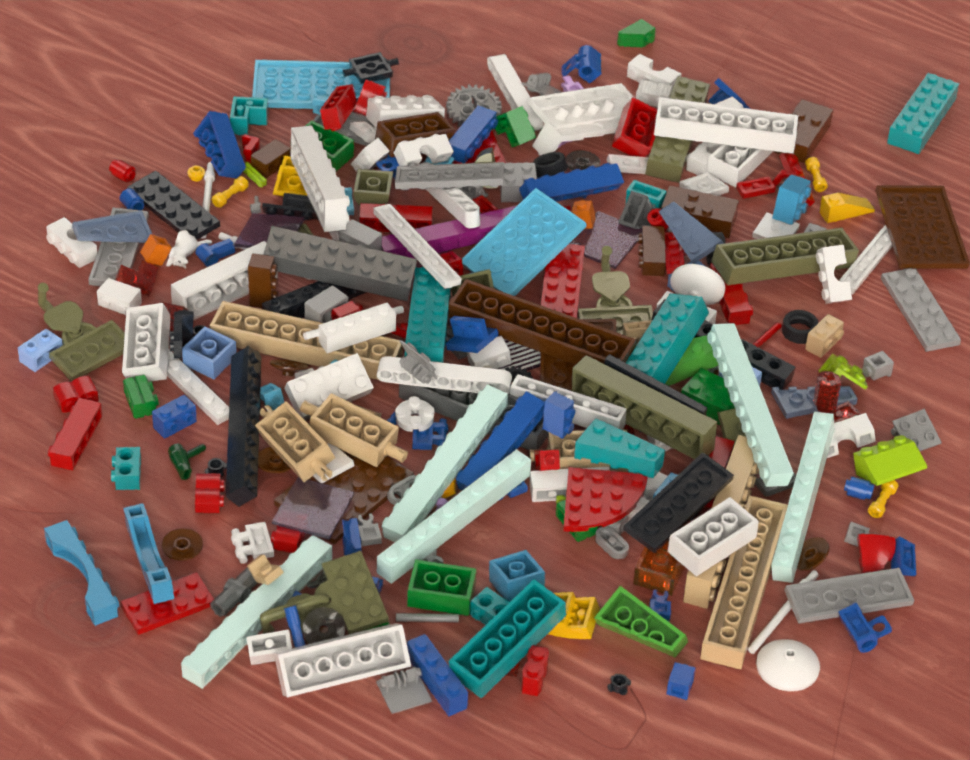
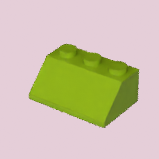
[853,435,927,486]

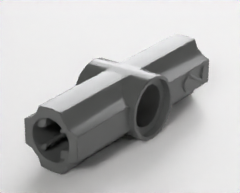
[211,567,257,617]

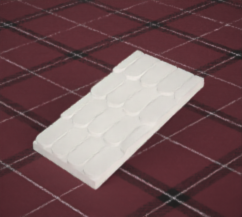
[526,83,635,142]

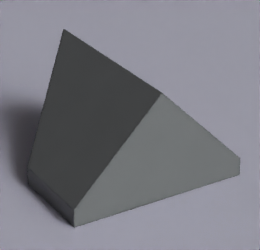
[618,191,653,229]

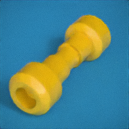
[805,157,828,192]
[212,176,249,208]
[868,480,898,518]

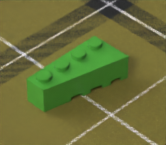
[665,335,718,386]
[594,586,689,658]

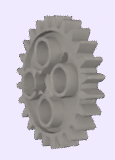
[446,84,502,126]

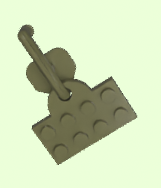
[577,245,653,334]
[38,283,125,382]
[260,551,389,634]

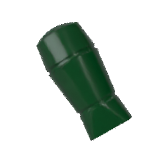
[168,443,206,480]

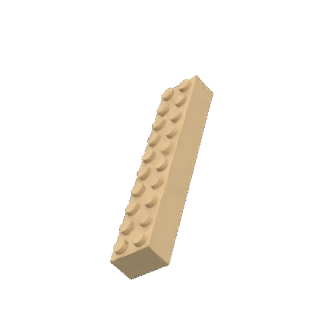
[210,301,403,380]
[683,435,759,608]
[700,495,788,669]

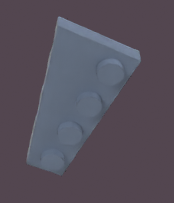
[659,202,724,264]
[72,210,153,243]
[771,386,857,419]

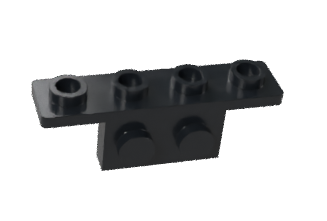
[262,193,319,221]
[170,310,194,358]

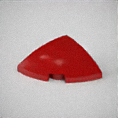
[857,534,896,574]

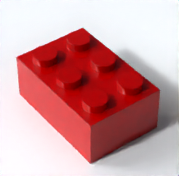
[612,97,657,157]

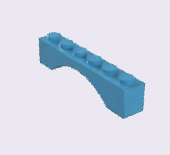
[123,503,174,604]
[44,520,120,626]

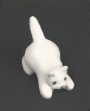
[166,230,212,269]

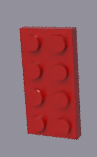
[120,572,214,635]

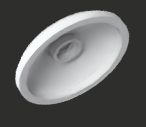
[670,264,725,306]
[756,639,820,691]

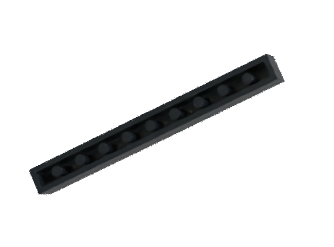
[226,346,262,507]

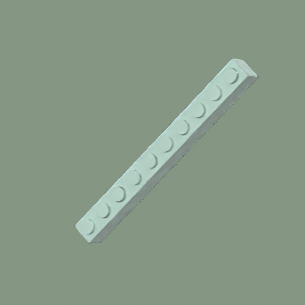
[707,323,794,487]
[382,384,508,542]
[771,411,835,583]
[377,449,531,584]
[181,535,332,689]

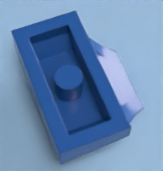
[342,518,362,556]

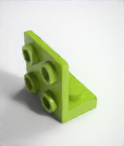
[818,353,868,390]

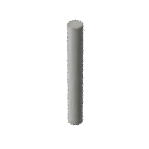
[396,613,459,622]

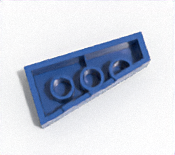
[193,111,246,179]

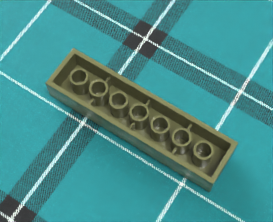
[645,76,710,183]
[711,228,859,285]
[572,355,717,459]

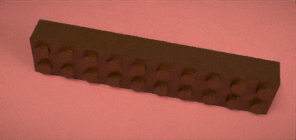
[448,279,636,365]

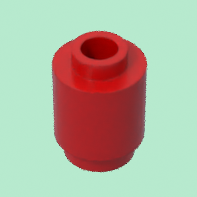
[109,159,136,183]
[647,208,668,231]

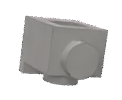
[862,351,894,381]

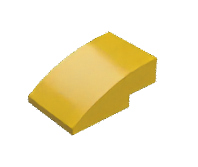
[273,156,308,196]
[548,592,600,639]

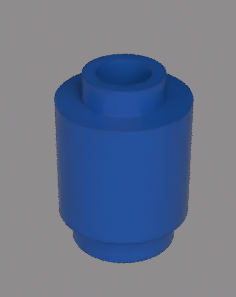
[119,188,144,210]
[844,477,875,500]

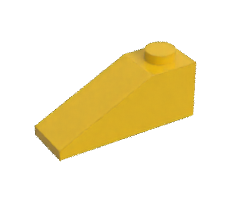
[819,193,875,223]

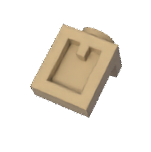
[247,554,284,585]

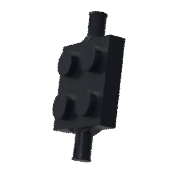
[343,52,399,84]

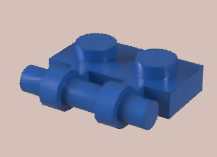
[412,418,449,450]

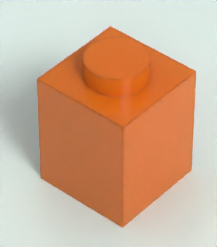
[571,200,596,229]
[140,234,172,266]

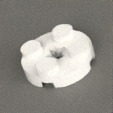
[395,396,434,432]

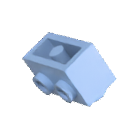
[18,328,63,372]

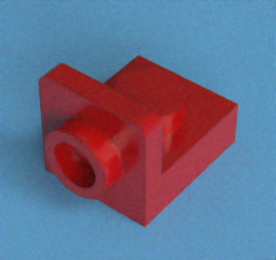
[242,134,260,164]
[440,251,464,276]
[534,450,560,471]

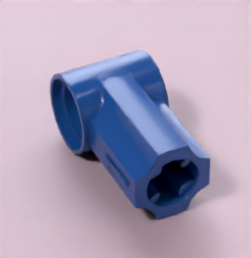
[196,238,235,267]

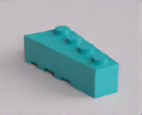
[574,418,665,478]

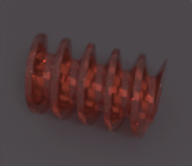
[813,371,841,413]

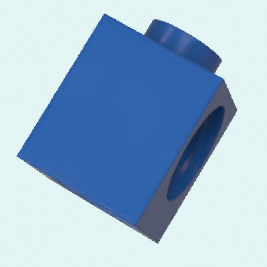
[667,662,695,700]

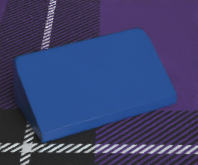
[890,536,916,576]

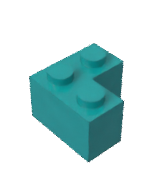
[230,96,268,135]

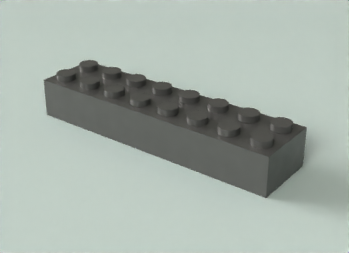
[263,226,417,301]
[399,384,549,450]

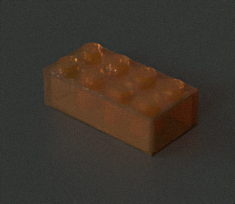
[633,520,692,596]

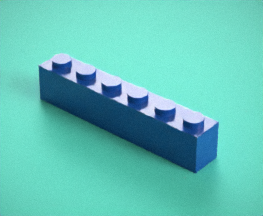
[519,163,624,202]
[456,391,545,491]

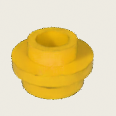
[187,165,205,182]

